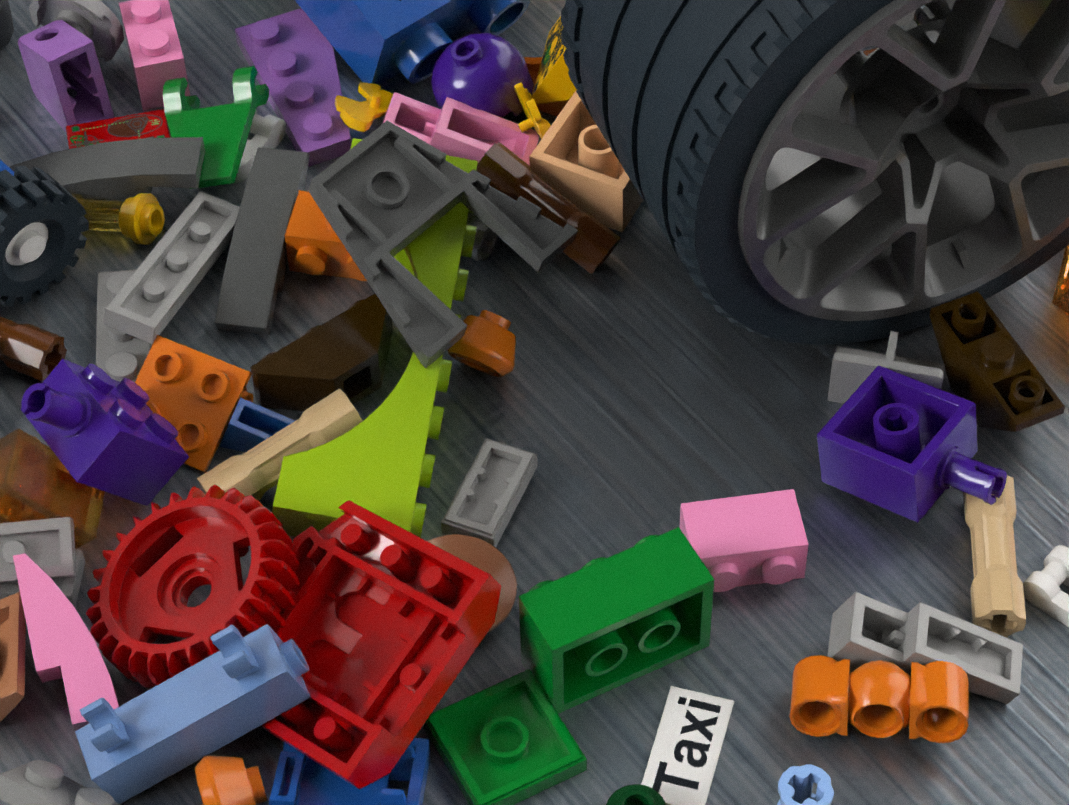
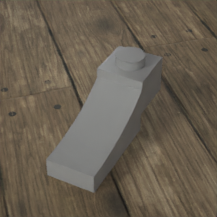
[827,592,1023,704]

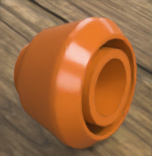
[447,310,516,377]
[195,755,267,805]

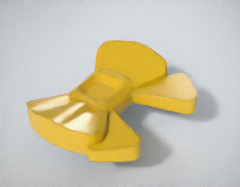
[335,82,393,132]
[514,82,551,139]

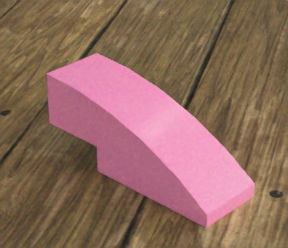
[382,92,539,166]
[13,553,120,731]

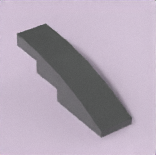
[10,137,205,213]
[214,147,310,335]

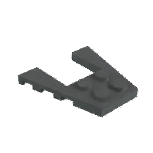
[309,120,578,368]

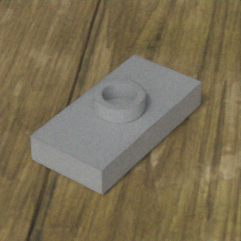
[441,438,538,547]

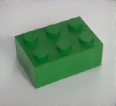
[519,527,714,714]

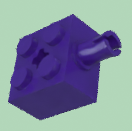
[20,359,189,506]
[817,365,1007,523]

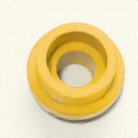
[119,193,165,245]

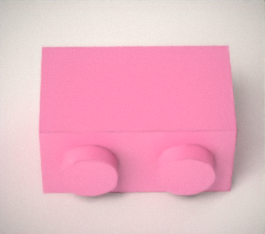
[119,0,190,111]
[679,489,809,592]

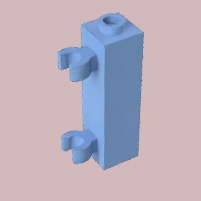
[75,624,311,804]

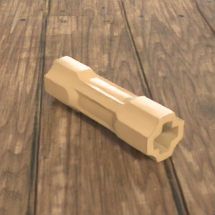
[197,389,363,500]
[963,475,1026,637]

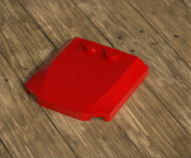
[260,500,501,789]

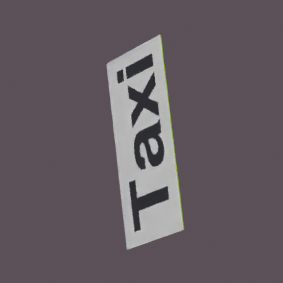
[641,686,734,805]

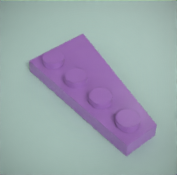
[235,8,351,167]

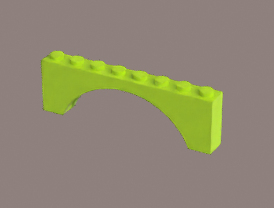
[272,138,478,538]

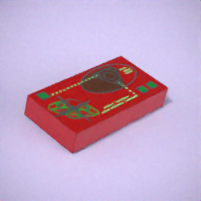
[66,109,170,149]

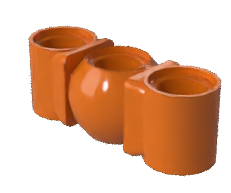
[789,655,969,743]

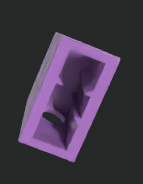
[18,20,115,134]

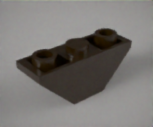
[929,291,1065,432]
[250,293,393,411]

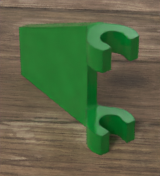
[163,66,269,189]

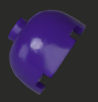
[431,33,534,118]

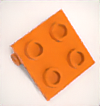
[135,335,254,473]

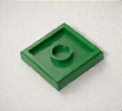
[424,668,587,805]

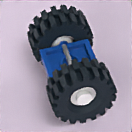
[0,159,89,306]

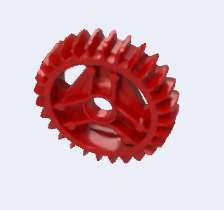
[86,485,300,690]

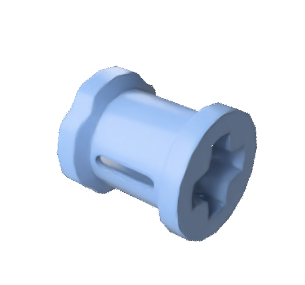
[777,764,834,805]

